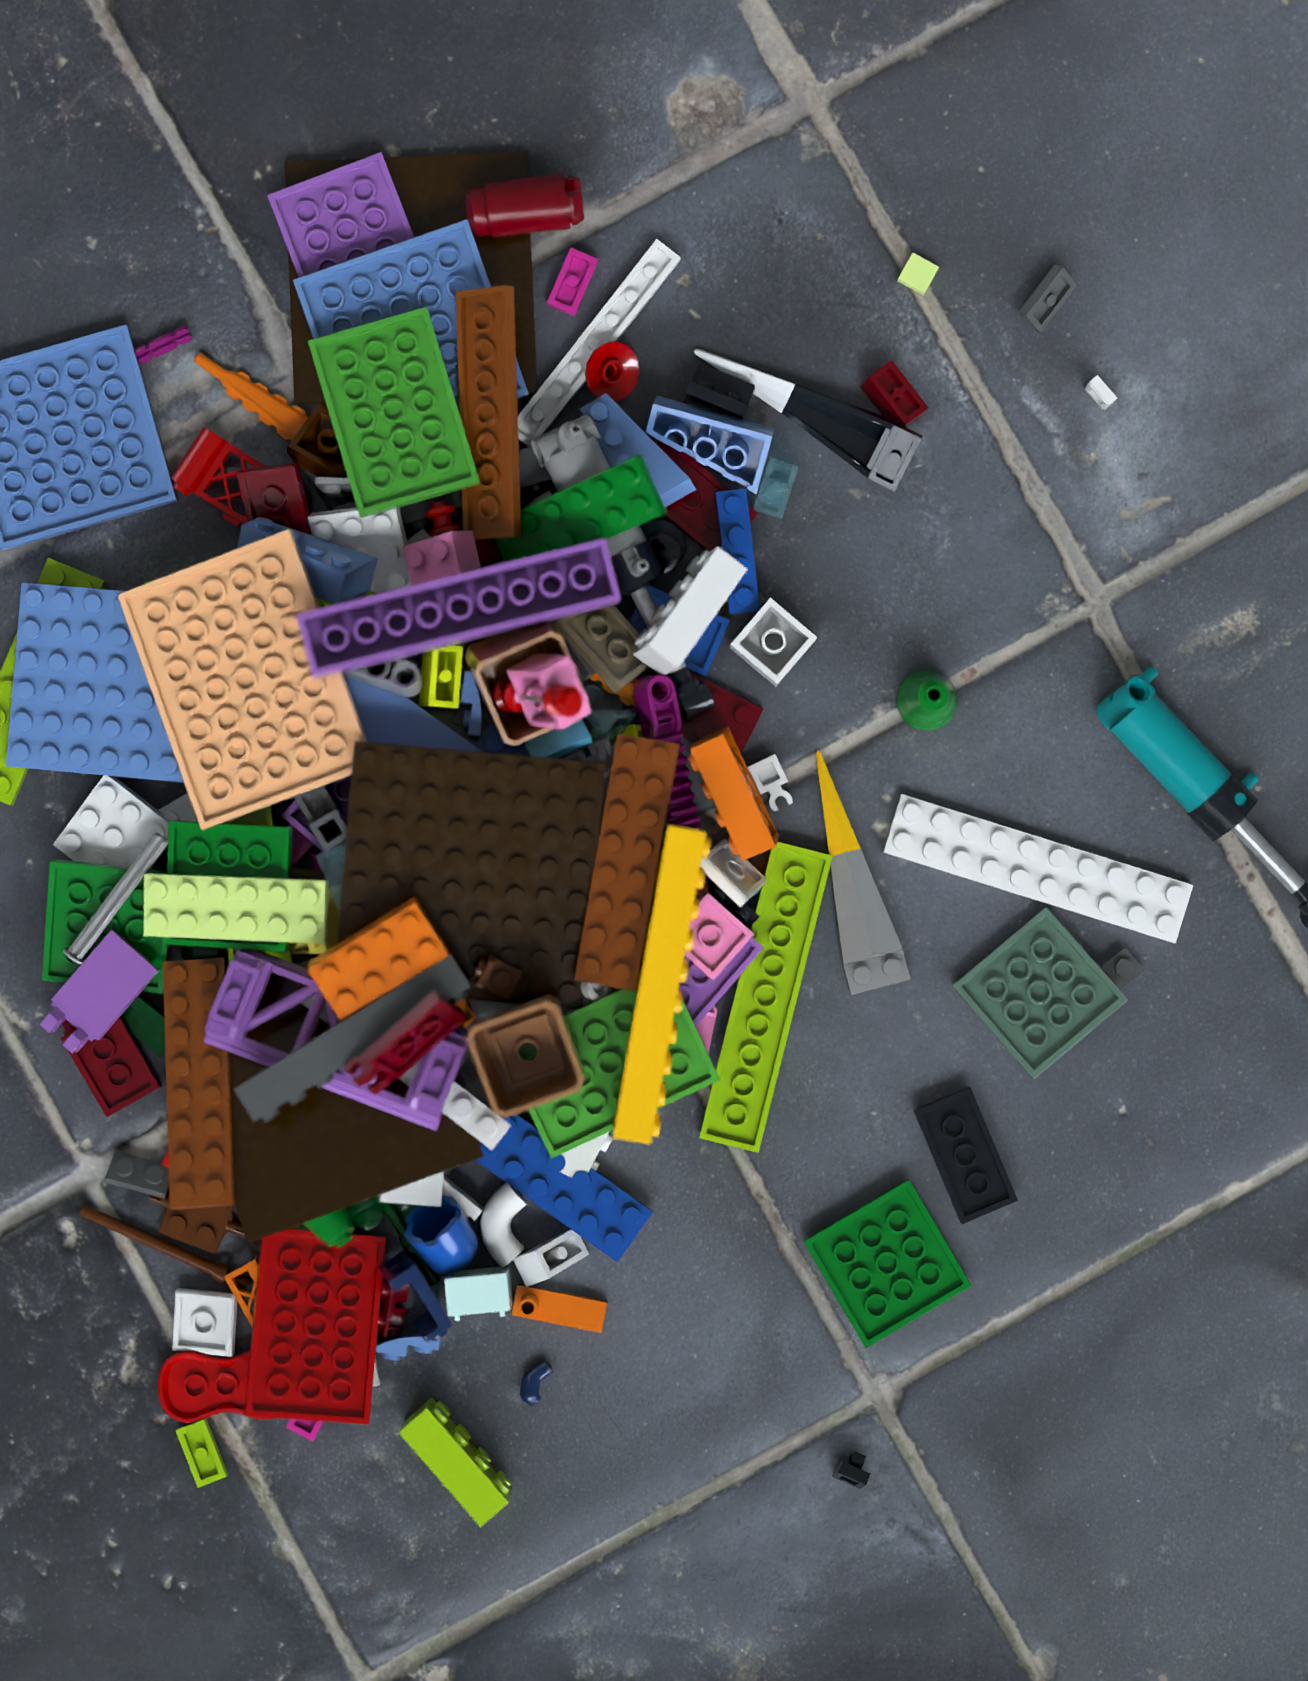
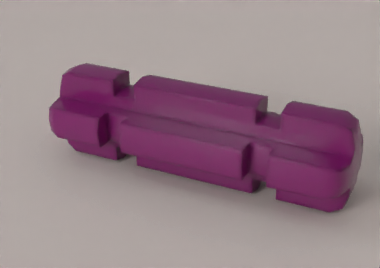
[134,326,192,364]

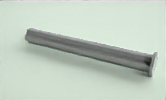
[63,833,168,964]

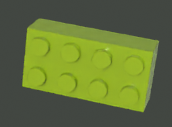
[399,1397,512,1527]

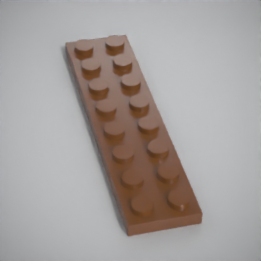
[456,285,521,540]
[574,734,680,991]
[163,957,235,1210]

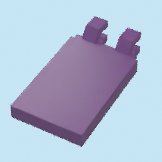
[40,930,160,1053]

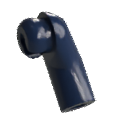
[520,1360,553,1406]

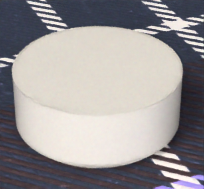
[581,982,613,1001]

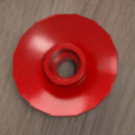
[585,341,640,402]

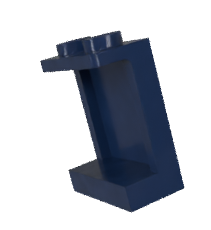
[378,1250,453,1342]

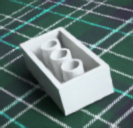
[633,547,747,675]

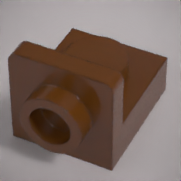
[472,953,523,999]

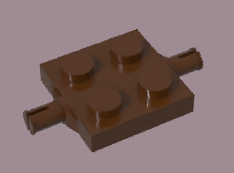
[148,1194,245,1254]

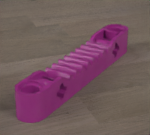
[634,675,710,884]

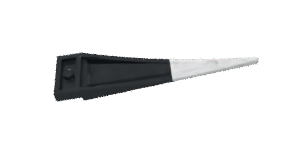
[694,349,923,492]

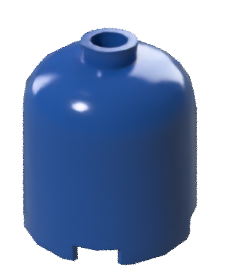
[404,1195,478,1274]

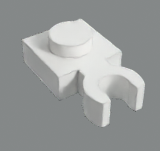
[748,754,793,812]

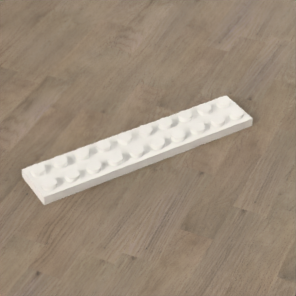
[883,794,1193,943]

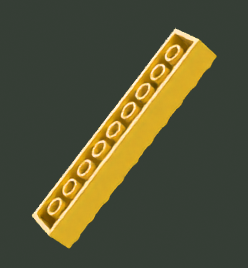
[613,823,711,1145]

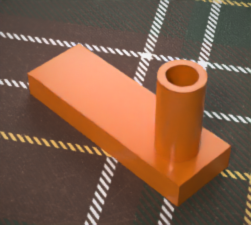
[511,1284,608,1333]

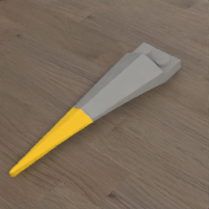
[816,750,910,996]

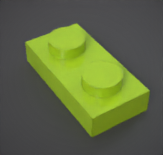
[175,1419,228,1488]

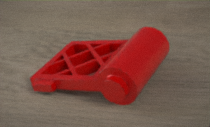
[170,427,267,528]

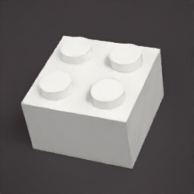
[730,598,817,687]

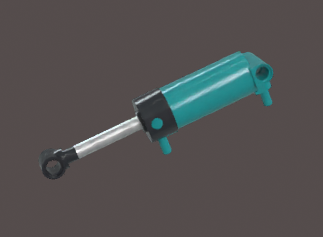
[1096,666,1308,928]

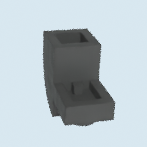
[294,786,348,852]

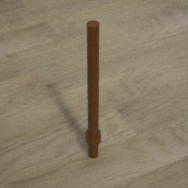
[79,1204,251,1291]

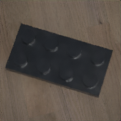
[913,1087,1018,1224]

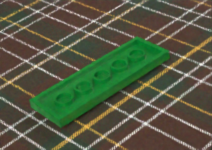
[494,455,667,563]

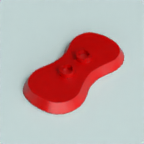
[158,1350,272,1423]

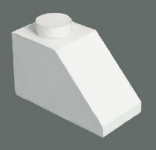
[513,1229,589,1287]

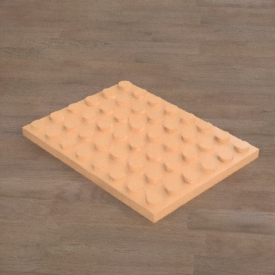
[118,529,368,830]

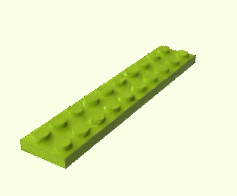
[699,842,833,1153]

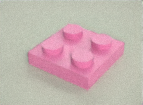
[685,893,754,980]

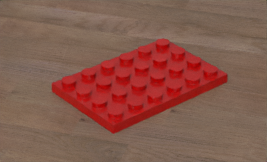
[244,1229,386,1425]

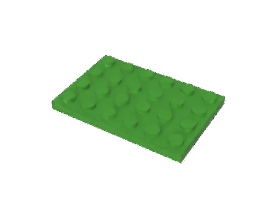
[308,307,480,518]
[519,989,720,1159]

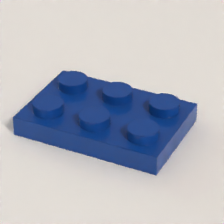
[630,586,730,677]

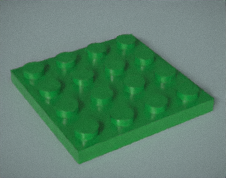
[166,820,292,952]
[42,859,169,994]
[803,1179,971,1348]

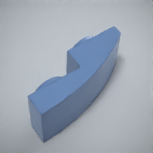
[459,671,481,739]
[376,1332,442,1361]

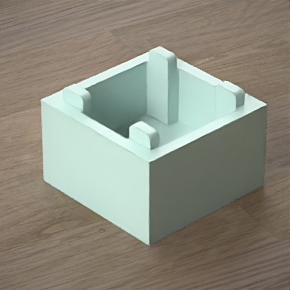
[444,1266,513,1321]

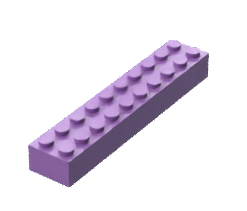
[296,538,621,680]

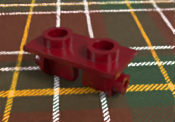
[377,1277,410,1337]

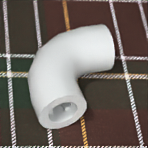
[480,1182,527,1268]

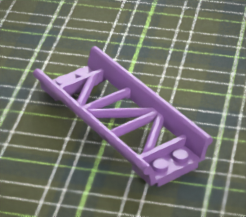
[204,949,470,1131]

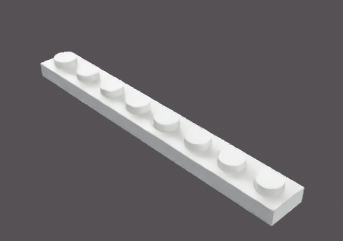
[518,239,681,448]
[301,995,511,1150]

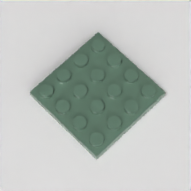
[953,907,1128,1080]

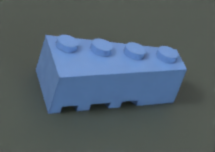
[580,394,696,507]
[646,396,775,494]
[237,517,378,605]

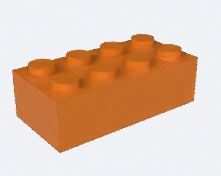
[688,726,779,861]
[307,896,449,1022]

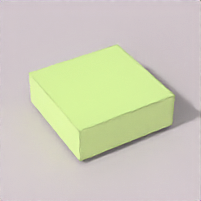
[897,253,939,296]

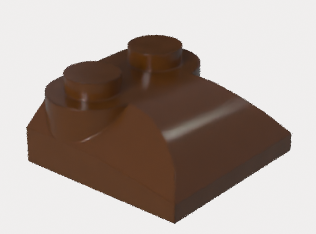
[287,403,347,478]

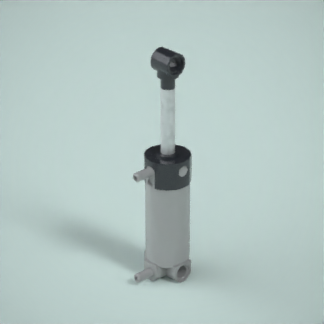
[531,415,714,721]

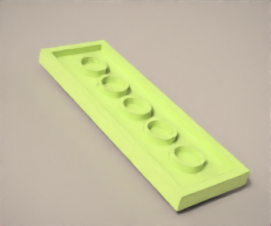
[144,873,328,944]

